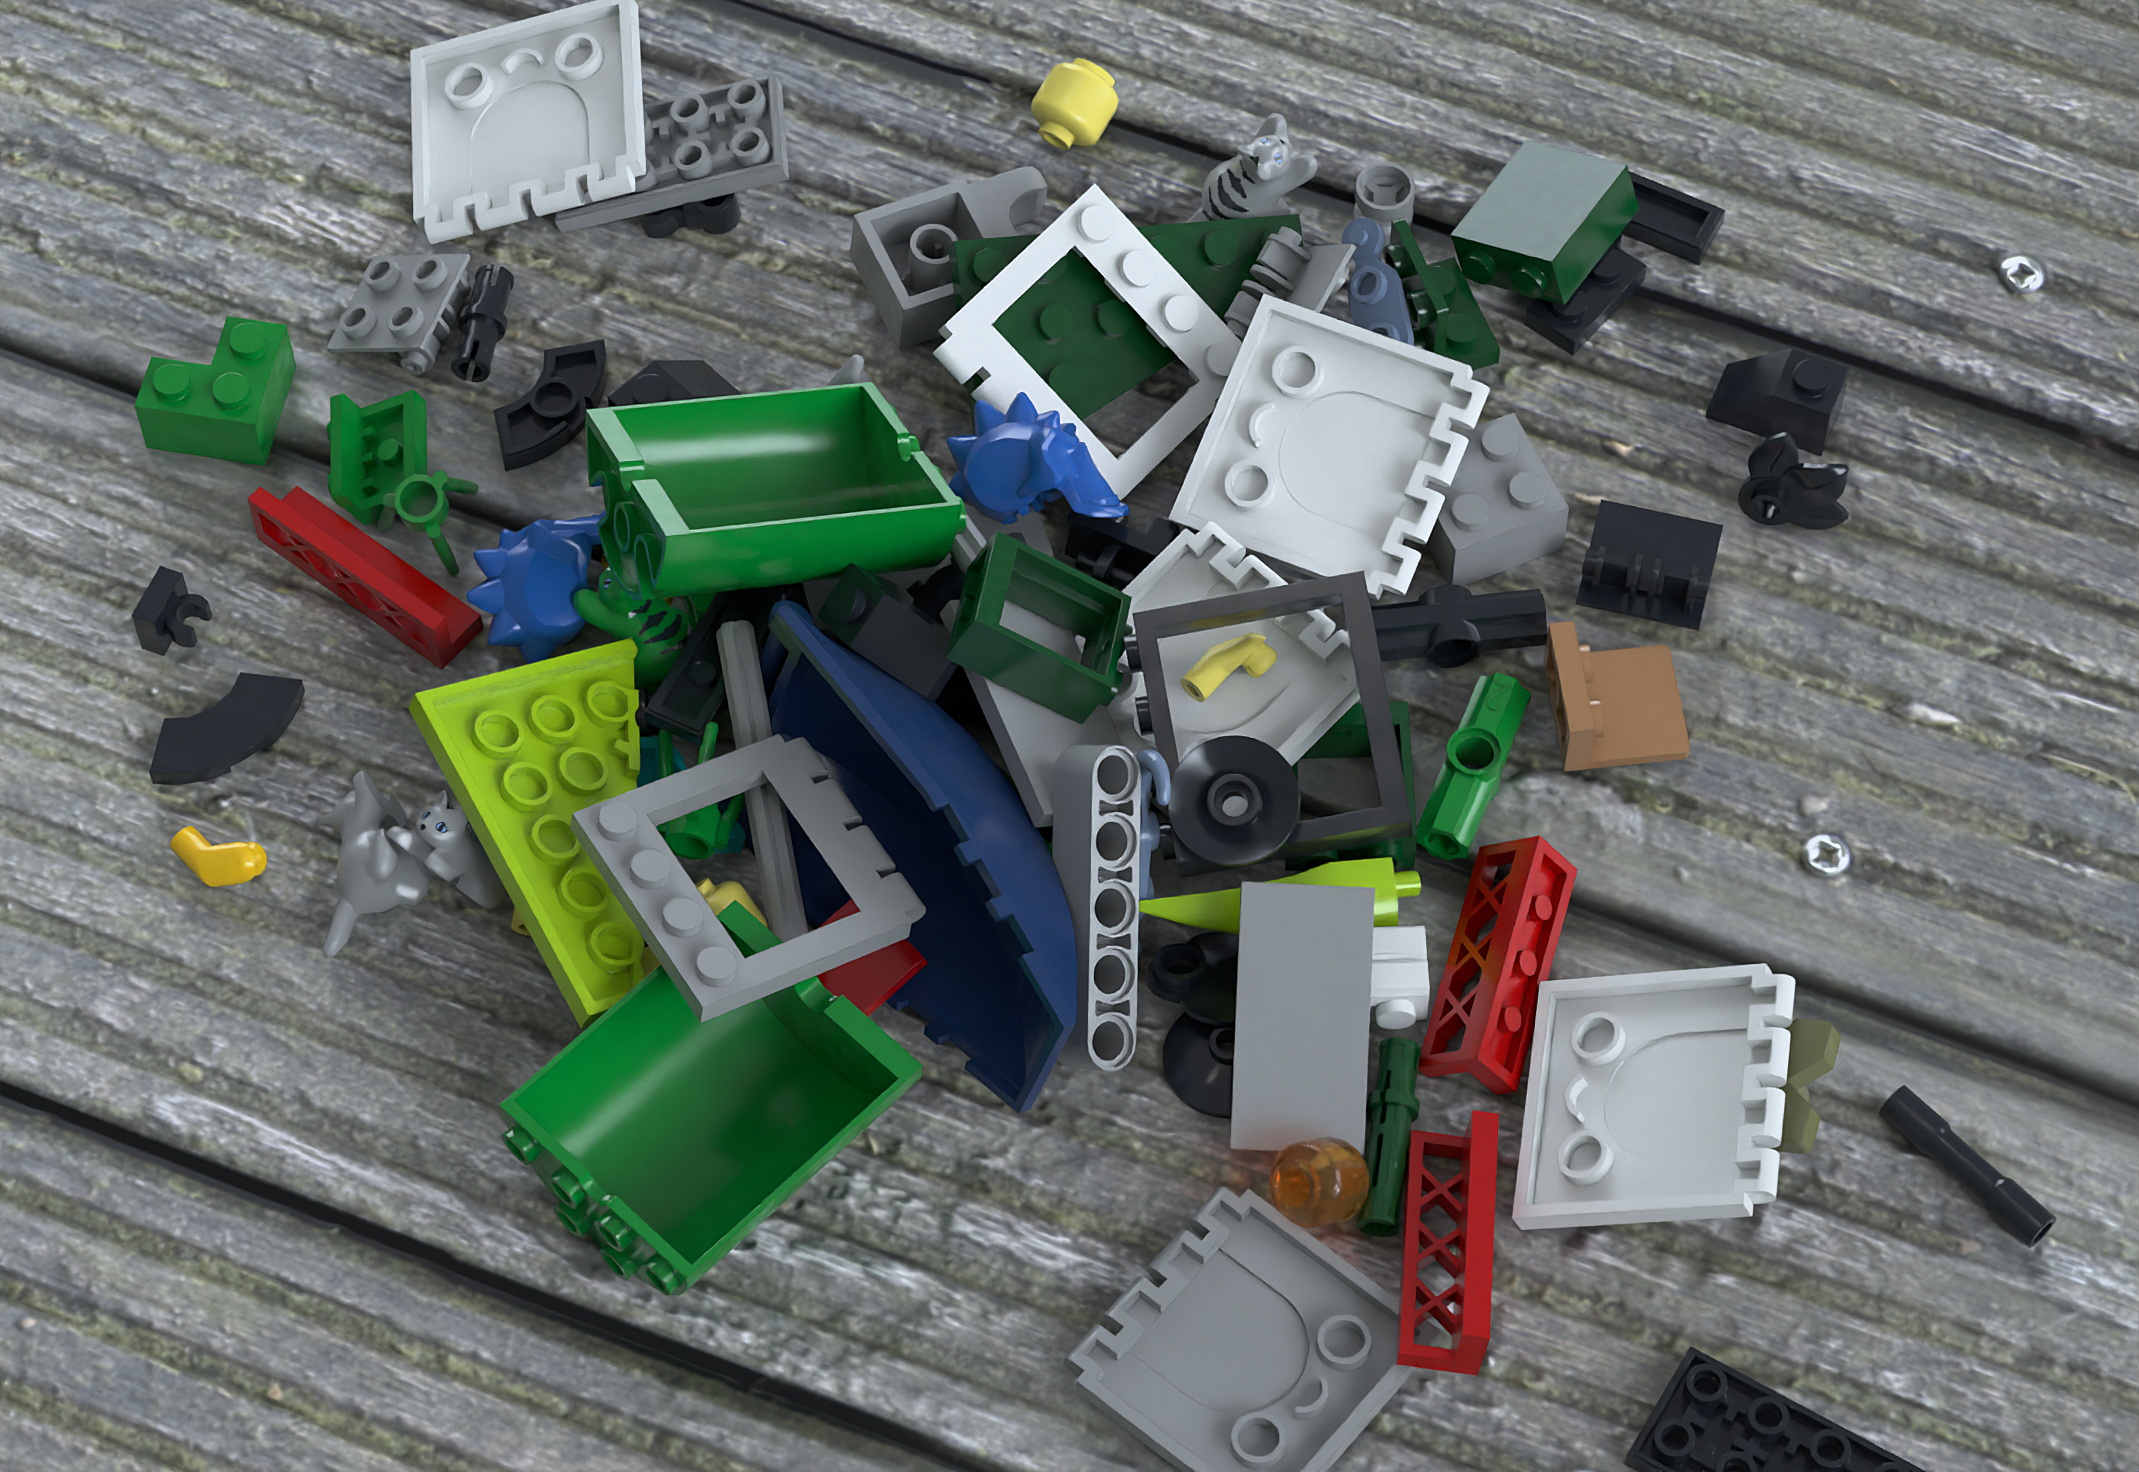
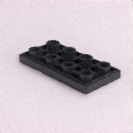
[1624,1346,1926,1472]

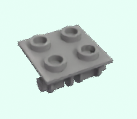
[1224,226,1356,343]
[326,254,471,375]

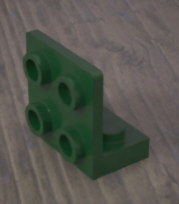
[1383,218,1500,371]

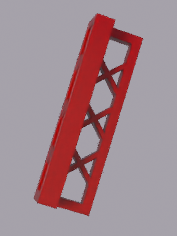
[247,485,484,670]
[1418,835,1578,1095]
[1396,1110,1499,1376]

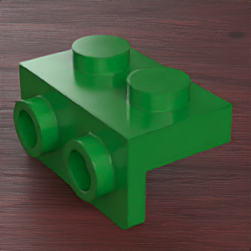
[327,390,428,525]

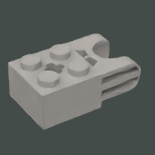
[850,167,1048,350]

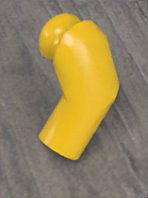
[170,826,267,887]

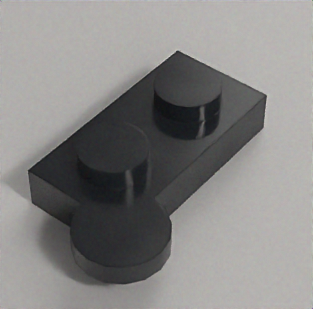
[1524,232,1647,356]

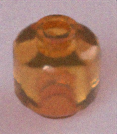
[1269,1136,1369,1228]

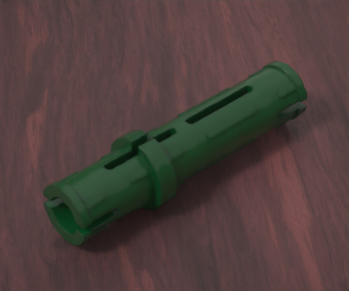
[1356,1038,1422,1237]

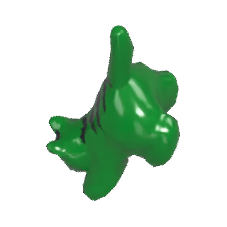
[573,567,697,692]

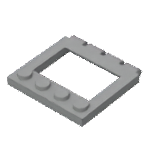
[571,734,926,1023]

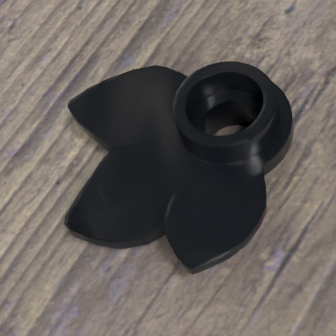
[1738,432,1849,530]
[1147,932,1239,1026]

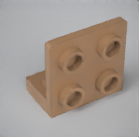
[1543,621,1690,772]

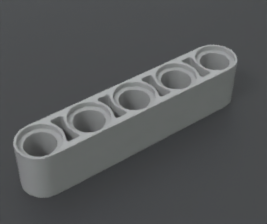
[1052,744,1141,1072]

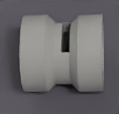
[1353,162,1416,246]

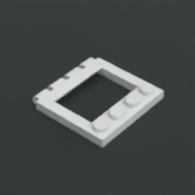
[932,184,1242,500]

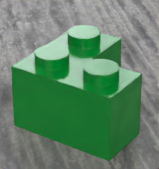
[134,316,297,466]

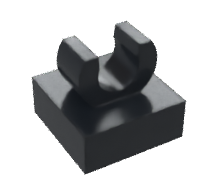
[131,566,212,656]

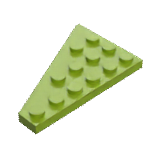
[408,638,645,1029]

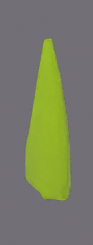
[1139,857,1421,935]

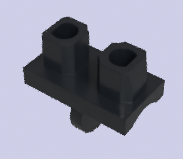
[1065,500,1181,589]

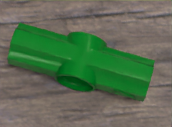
[1417,672,1531,861]

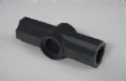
[1371,585,1548,668]

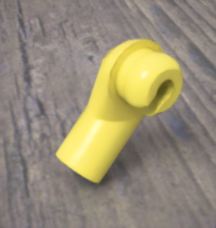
[1180,632,1277,703]

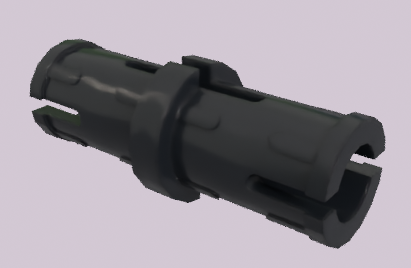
[451,264,515,383]

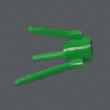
[377,470,479,576]
[657,722,746,860]

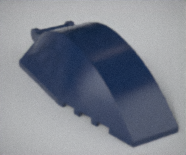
[717,600,1078,1114]

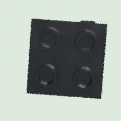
[1576,499,1723,631]

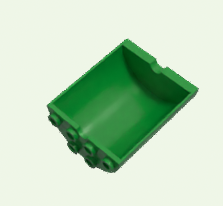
[586,382,966,601]
[499,900,923,1296]

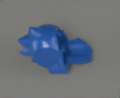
[946,392,1130,524]
[466,510,606,665]

